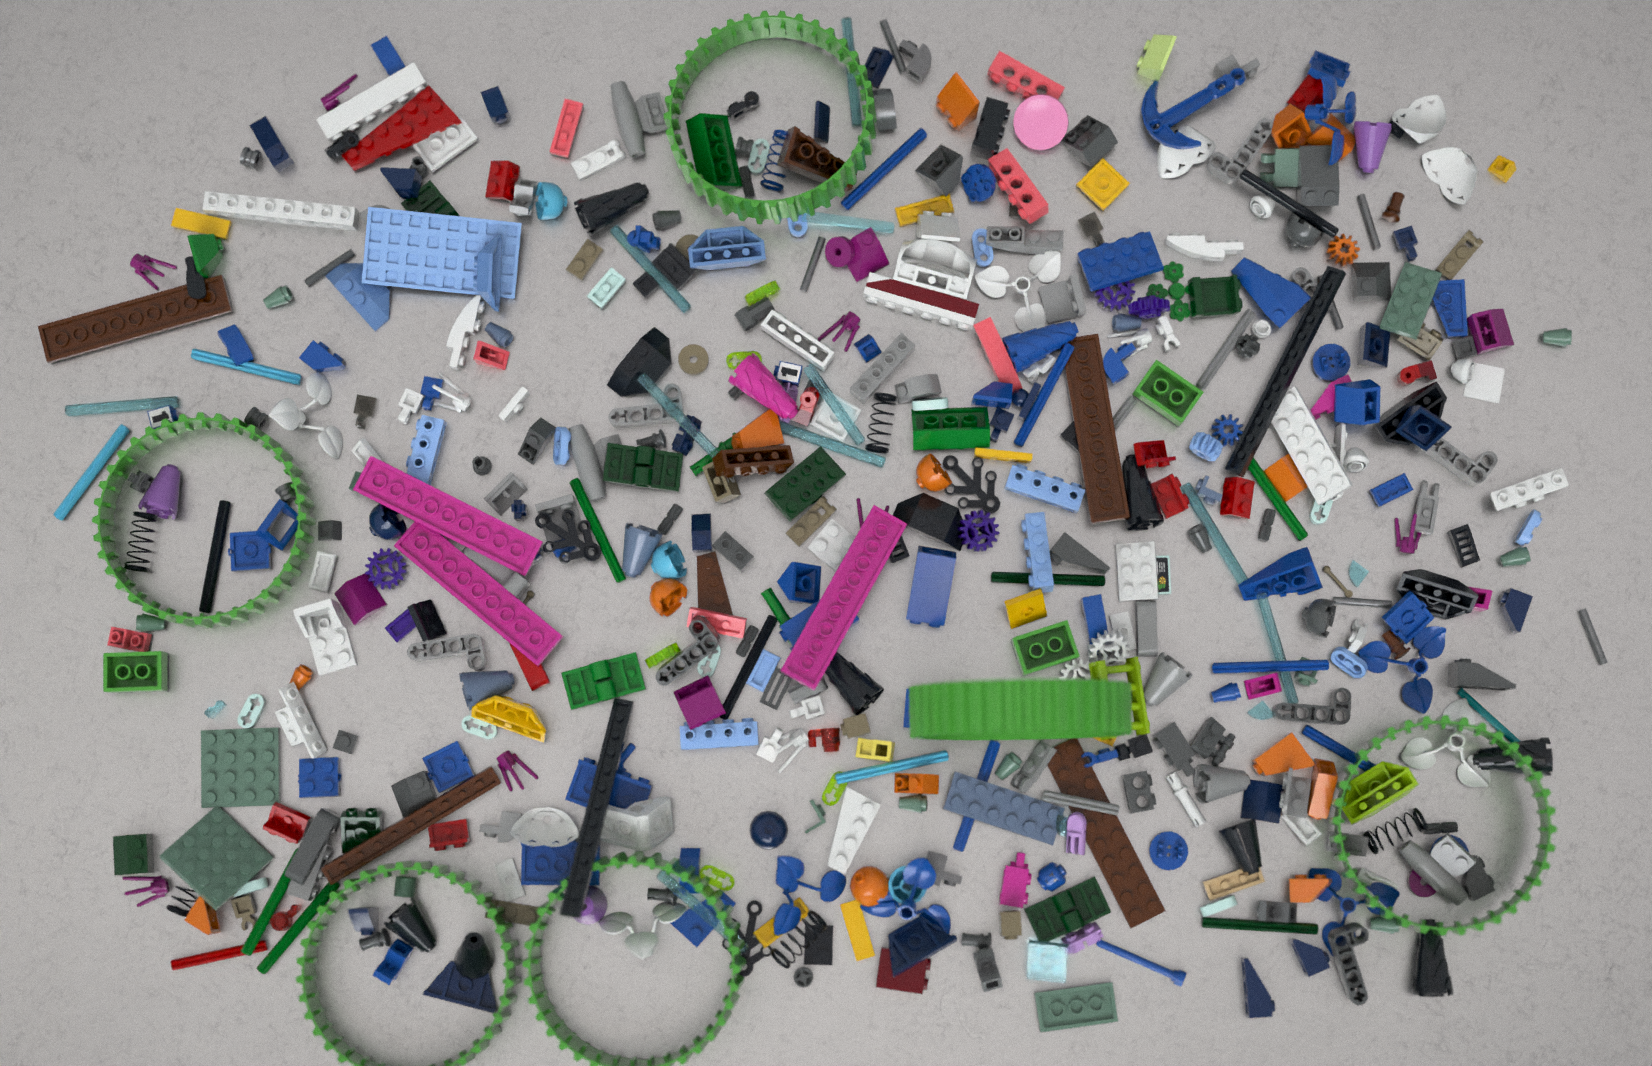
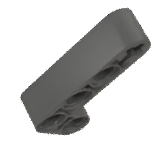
[655,615,720,685]
[1271,688,1351,725]
[284,808,341,885]
[1328,922,1369,1005]

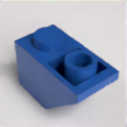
[299,340,346,372]

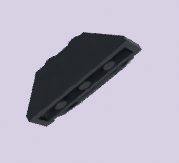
[607,327,672,397]
[1374,382,1447,446]
[893,493,964,552]
[1397,569,1478,620]

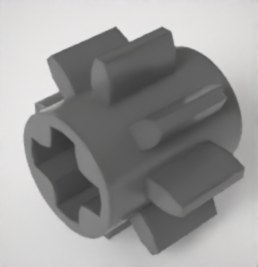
[1236,333,1260,358]
[128,470,152,493]

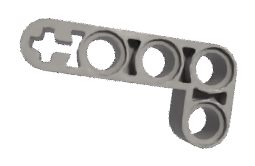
[1207,118,1273,184]
[608,383,684,428]
[1419,437,1498,486]
[462,547,531,599]
[407,634,487,671]

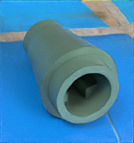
[263,285,293,309]
[1543,328,1572,347]
[1500,546,1531,567]
[136,613,165,632]
[995,751,1023,780]
[899,794,928,813]
[1370,917,1399,934]

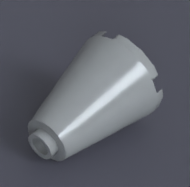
[1143,652,1193,706]
[1193,764,1250,803]

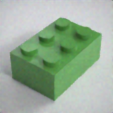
[1132,360,1204,426]
[1011,620,1080,676]
[103,651,168,693]

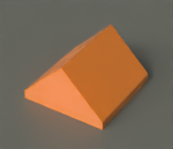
[1306,113,1355,162]
[1264,453,1308,502]
[184,896,221,935]

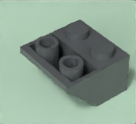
[1061,115,1118,167]

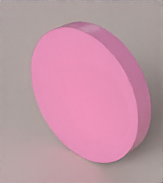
[1013,94,1069,150]

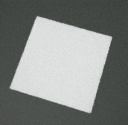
[1463,363,1505,403]

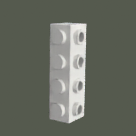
[761,310,835,372]

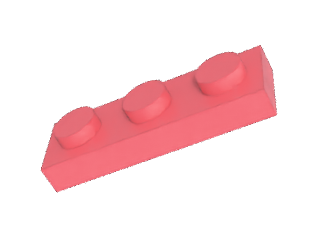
[549,99,584,158]
[686,607,747,639]

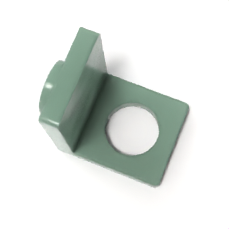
[1294,657,1318,687]
[805,799,826,834]

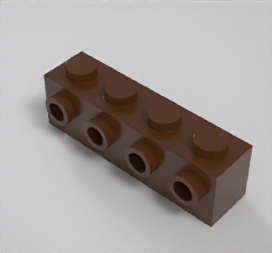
[712,445,794,478]

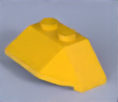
[471,695,546,743]

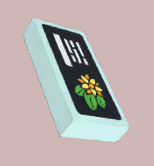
[1156,556,1171,595]

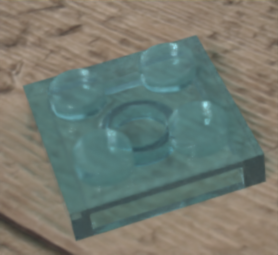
[1027,940,1069,983]

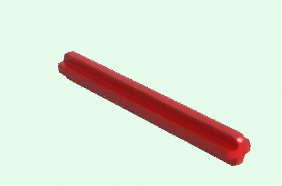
[171,940,268,970]

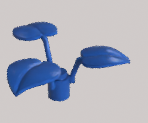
[1305,76,1356,165]
[1358,626,1446,714]
[774,856,846,936]
[860,857,951,934]
[1309,868,1400,956]

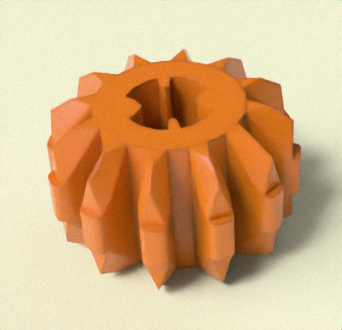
[1327,234,1360,267]

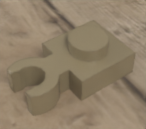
[230,893,257,931]

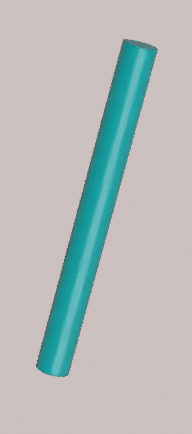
[1457,688,1520,743]

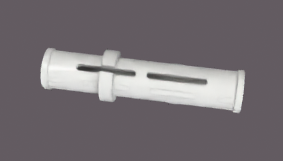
[1166,771,1206,827]

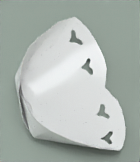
[1392,95,1447,143]
[1157,125,1216,179]
[1422,147,1479,204]
[510,807,579,847]

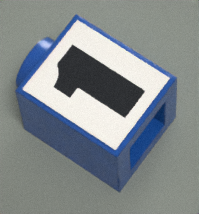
[773,361,803,387]
[147,405,179,429]

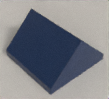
[1357,322,1390,368]
[1396,405,1451,451]
[1240,780,1284,824]

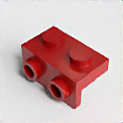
[1287,74,1323,115]
[485,160,520,202]
[1133,440,1176,469]
[1220,477,1255,519]
[262,802,311,844]
[428,819,470,851]

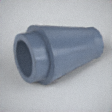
[1112,313,1141,332]
[485,322,514,348]

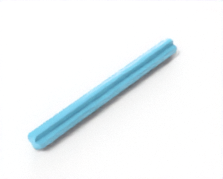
[191,348,302,385]
[53,424,130,521]
[835,750,949,784]

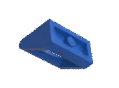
[256,499,298,551]

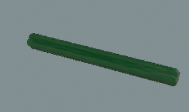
[991,572,1106,586]
[1201,917,1319,935]

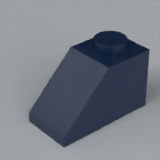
[480,86,511,124]
[380,167,422,199]
[691,513,713,553]
[1499,588,1533,634]
[1289,938,1331,977]

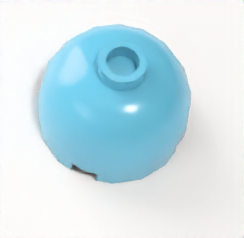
[535,182,567,220]
[651,540,687,579]
[888,866,927,903]

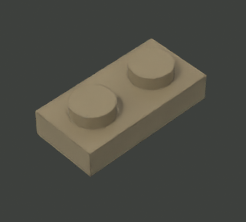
[566,239,604,281]

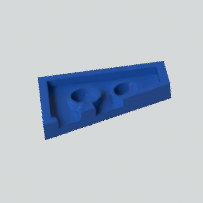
[1432,279,1468,338]
[670,890,736,947]

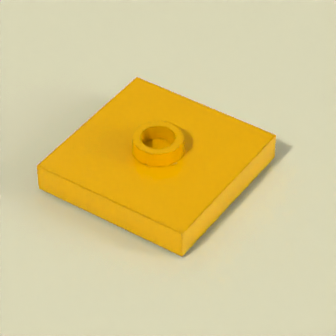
[1076,158,1130,211]
[1004,588,1047,629]

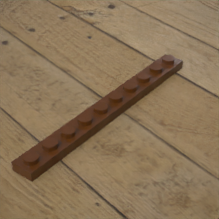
[320,766,501,885]

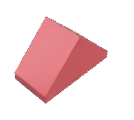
[473,341,510,370]

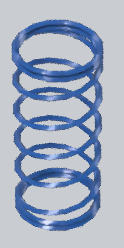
[760,130,787,191]

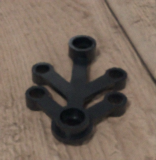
[943,455,1000,514]
[535,510,601,564]
[722,900,772,977]

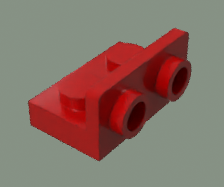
[1151,473,1190,519]

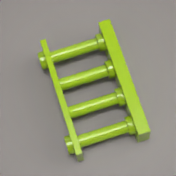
[1088,656,1150,740]

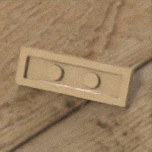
[1202,868,1265,901]

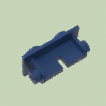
[672,415,702,456]

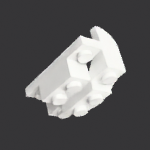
[893,238,977,299]

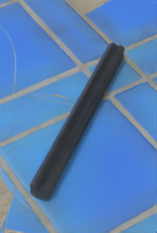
[1239,169,1339,238]
[199,500,231,613]
[719,615,778,720]

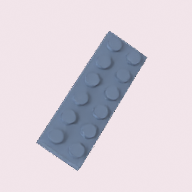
[942,772,1065,845]

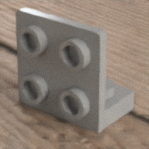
[1039,274,1086,323]
[535,494,583,542]
[1279,768,1312,818]

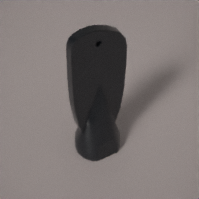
[185,256,207,299]

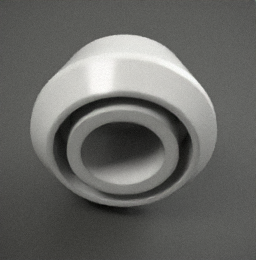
[1250,194,1275,219]
[1451,358,1475,384]
[1343,447,1369,472]

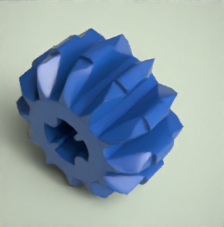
[1211,414,1243,447]

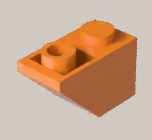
[894,773,939,794]
[1289,875,1332,903]

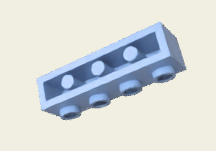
[406,415,447,485]
[1004,464,1085,514]
[1021,512,1054,593]
[679,718,759,750]

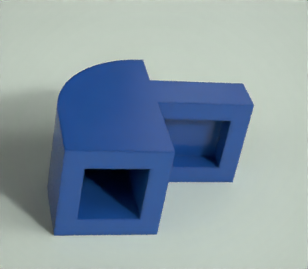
[1103,343,1136,385]
[679,848,701,894]
[372,938,414,985]

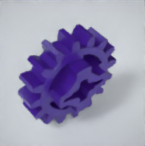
[1094,280,1135,311]
[1128,295,1170,319]
[958,510,1000,552]
[365,548,407,590]

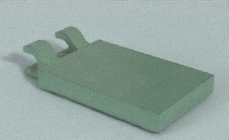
[1260,148,1299,187]

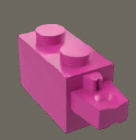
[998,852,1032,908]

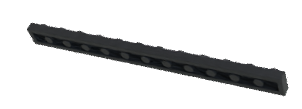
[1225,266,1346,477]
[560,698,634,919]

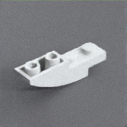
[1165,233,1244,262]
[446,295,485,371]

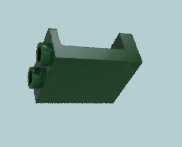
[1188,274,1243,318]

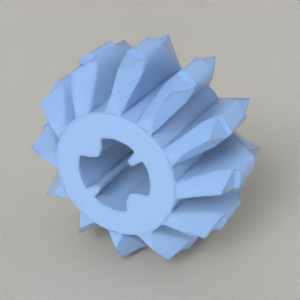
[1189,432,1223,461]

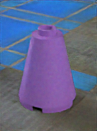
[1353,121,1392,173]
[138,464,181,519]
[574,885,607,925]

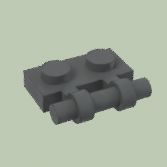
[1190,717,1236,767]

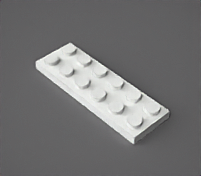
[1272,386,1353,505]

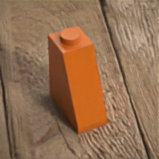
[732,409,784,449]
[1252,733,1315,776]
[1307,758,1338,820]

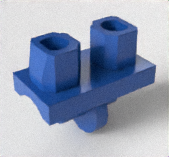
[627,225,661,253]

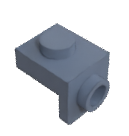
[1195,475,1223,505]

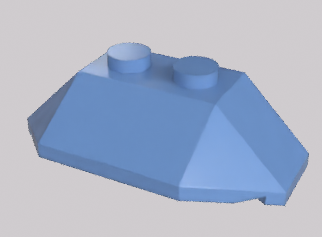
[688,226,766,270]
[473,234,502,311]
[325,263,390,331]

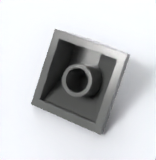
[915,144,963,196]
[1351,262,1391,301]
[391,771,437,818]

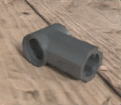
[735,296,775,331]

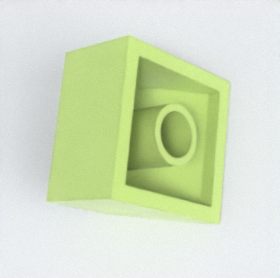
[1136,35,1177,81]

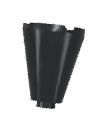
[1218,819,1262,875]
[383,898,437,953]
[454,932,494,979]

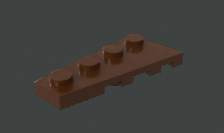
[697,551,733,630]

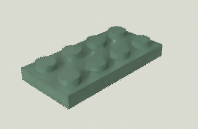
[1380,262,1442,340]
[1034,982,1118,1032]

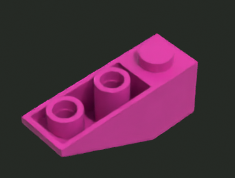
[1310,375,1352,420]

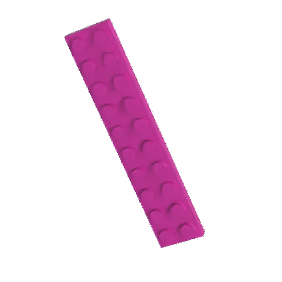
[353,456,543,577]
[780,505,907,690]
[394,521,563,667]

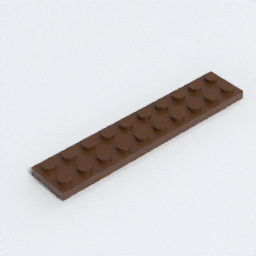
[38,275,233,363]
[1061,334,1130,524]
[1047,739,1166,929]

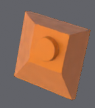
[1271,104,1312,148]

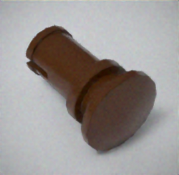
[1381,192,1405,223]
[1381,630,1411,660]

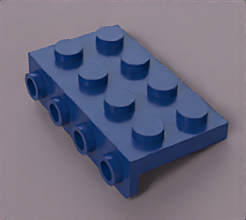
[1077,231,1164,292]
[565,757,653,809]
[521,838,600,885]

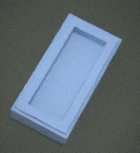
[746,649,781,692]

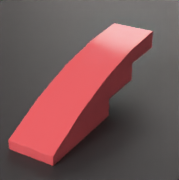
[973,317,1023,393]

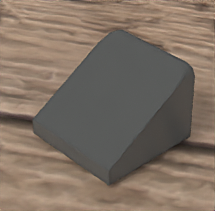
[318,520,342,541]

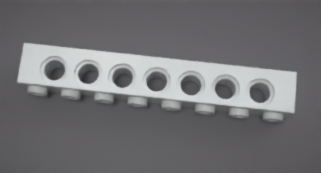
[202,191,359,231]

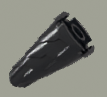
[574,182,649,236]
[1122,454,1164,531]
[825,652,884,715]
[1473,737,1553,776]
[1412,919,1453,997]

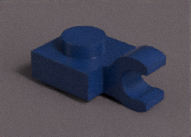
[1392,225,1418,262]
[990,407,1014,443]
[511,500,527,521]

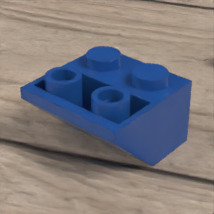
[1334,379,1381,425]

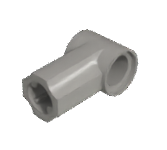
[787,676,828,704]

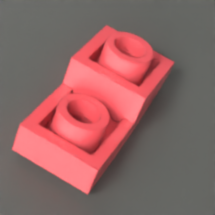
[107,627,152,652]

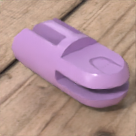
[1066,812,1087,855]

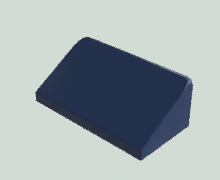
[865,46,894,89]
[814,101,830,143]

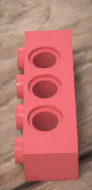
[987,51,1065,100]
[988,148,1049,224]

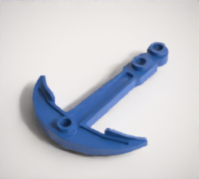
[1141,68,1246,149]

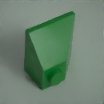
[187,234,224,279]

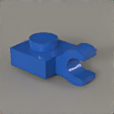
[420,376,444,411]
[1081,748,1119,768]

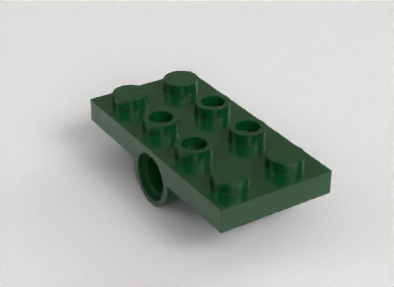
[401,180,459,216]
[602,443,683,492]
[764,446,846,522]
[1024,876,1111,945]

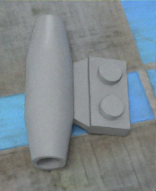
[611,81,668,157]
[569,424,622,501]
[1399,833,1476,906]

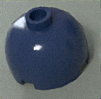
[369,503,406,540]
[749,811,788,850]

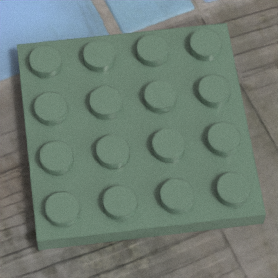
[201,727,281,808]
[159,806,273,911]

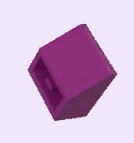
[1467,309,1514,355]
[673,675,726,730]

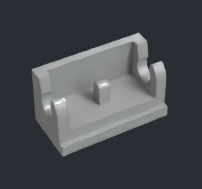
[483,472,528,516]

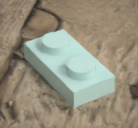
[587,267,626,309]

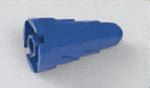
[1002,321,1079,373]

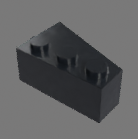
[970,97,1011,160]

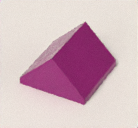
[334,573,387,626]

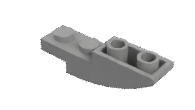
[986,226,1064,254]

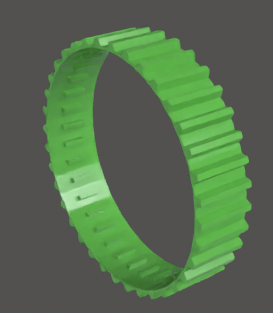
[664,11,877,224]
[92,412,316,628]
[909,679,1132,740]
[1328,715,1557,936]
[523,851,746,1066]
[296,861,521,1066]

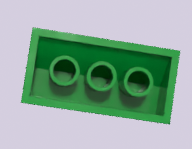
[685,113,743,191]
[911,407,990,451]

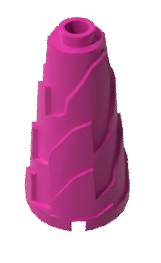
[728,353,799,420]

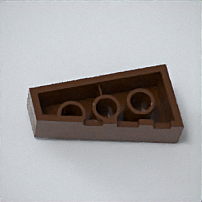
[777,126,857,192]

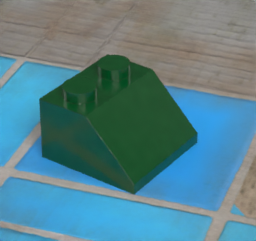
[113,834,154,876]

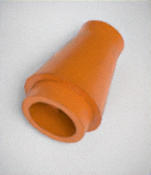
[290,664,313,691]

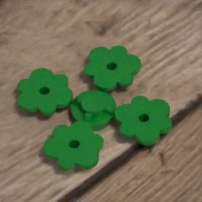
[1146,261,1190,321]

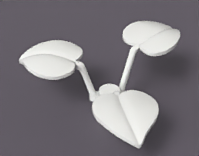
[975,251,1061,332]
[269,372,343,459]
[1401,698,1491,787]
[598,902,687,960]

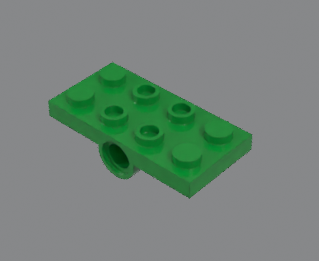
[561,652,646,710]

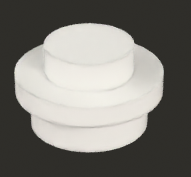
[1252,319,1271,338]

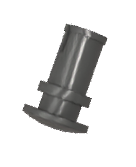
[409,156,428,179]
[636,429,667,448]
[472,456,492,475]
[647,886,678,906]
[359,928,391,951]
[962,932,992,949]

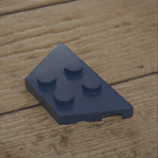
[887,916,957,977]
[423,961,497,1013]

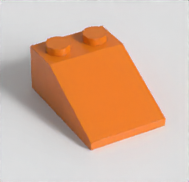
[936,72,980,131]

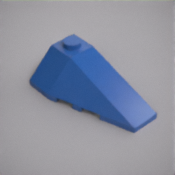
[1231,257,1311,328]
[1238,547,1323,601]

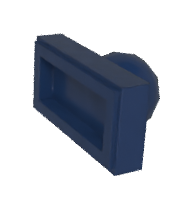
[1012,382,1041,422]

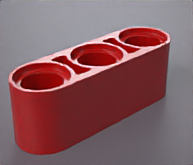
[509,643,550,691]

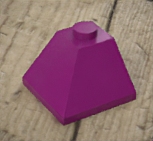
[839,227,890,282]

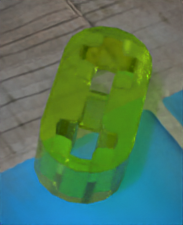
[744,281,780,306]
[726,351,762,370]
[644,642,681,669]
[822,771,848,806]
[700,865,735,891]

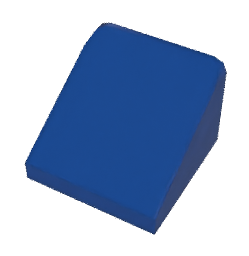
[854,334,882,363]

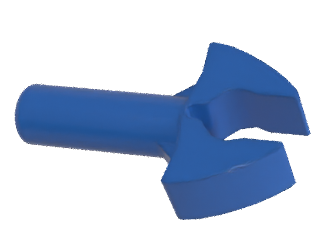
[617,743,636,773]

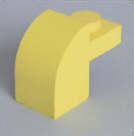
[856,738,895,762]

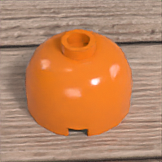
[916,453,952,492]
[649,578,687,617]
[850,866,889,907]

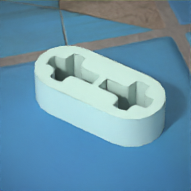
[748,139,770,175]
[912,397,949,411]
[1309,498,1333,525]
[697,642,721,677]
[238,694,266,729]
[461,715,498,739]
[233,877,269,898]
[1200,895,1238,917]

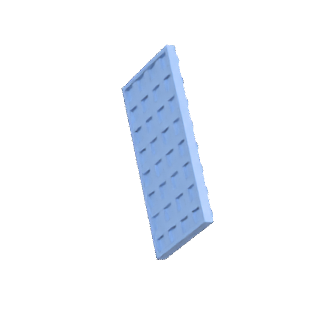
[362,207,522,299]

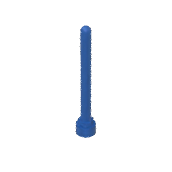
[1096,940,1187,987]

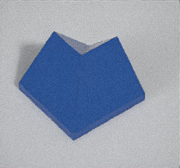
[971,381,1013,409]
[777,562,821,604]

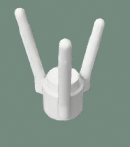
[1107,328,1152,362]
[432,372,472,413]
[777,728,809,773]
[1357,867,1399,908]

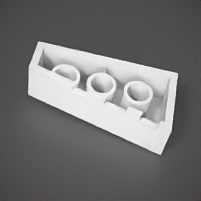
[827,787,881,875]

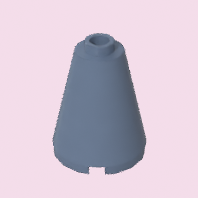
[622,523,663,578]
[459,670,515,711]

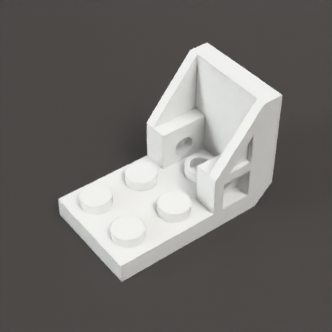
[293,598,357,676]
[600,797,674,852]

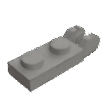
[1414,480,1440,535]
[1012,740,1057,793]

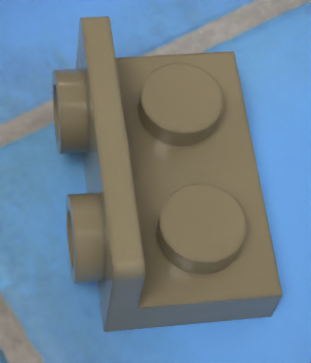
[1397,322,1443,361]

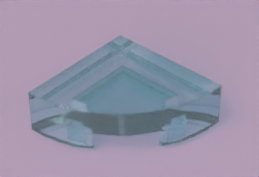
[1349,560,1369,588]
[204,700,227,719]
[1247,700,1274,720]
[1056,814,1068,838]

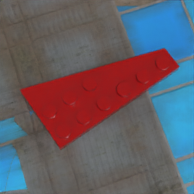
[341,85,462,171]

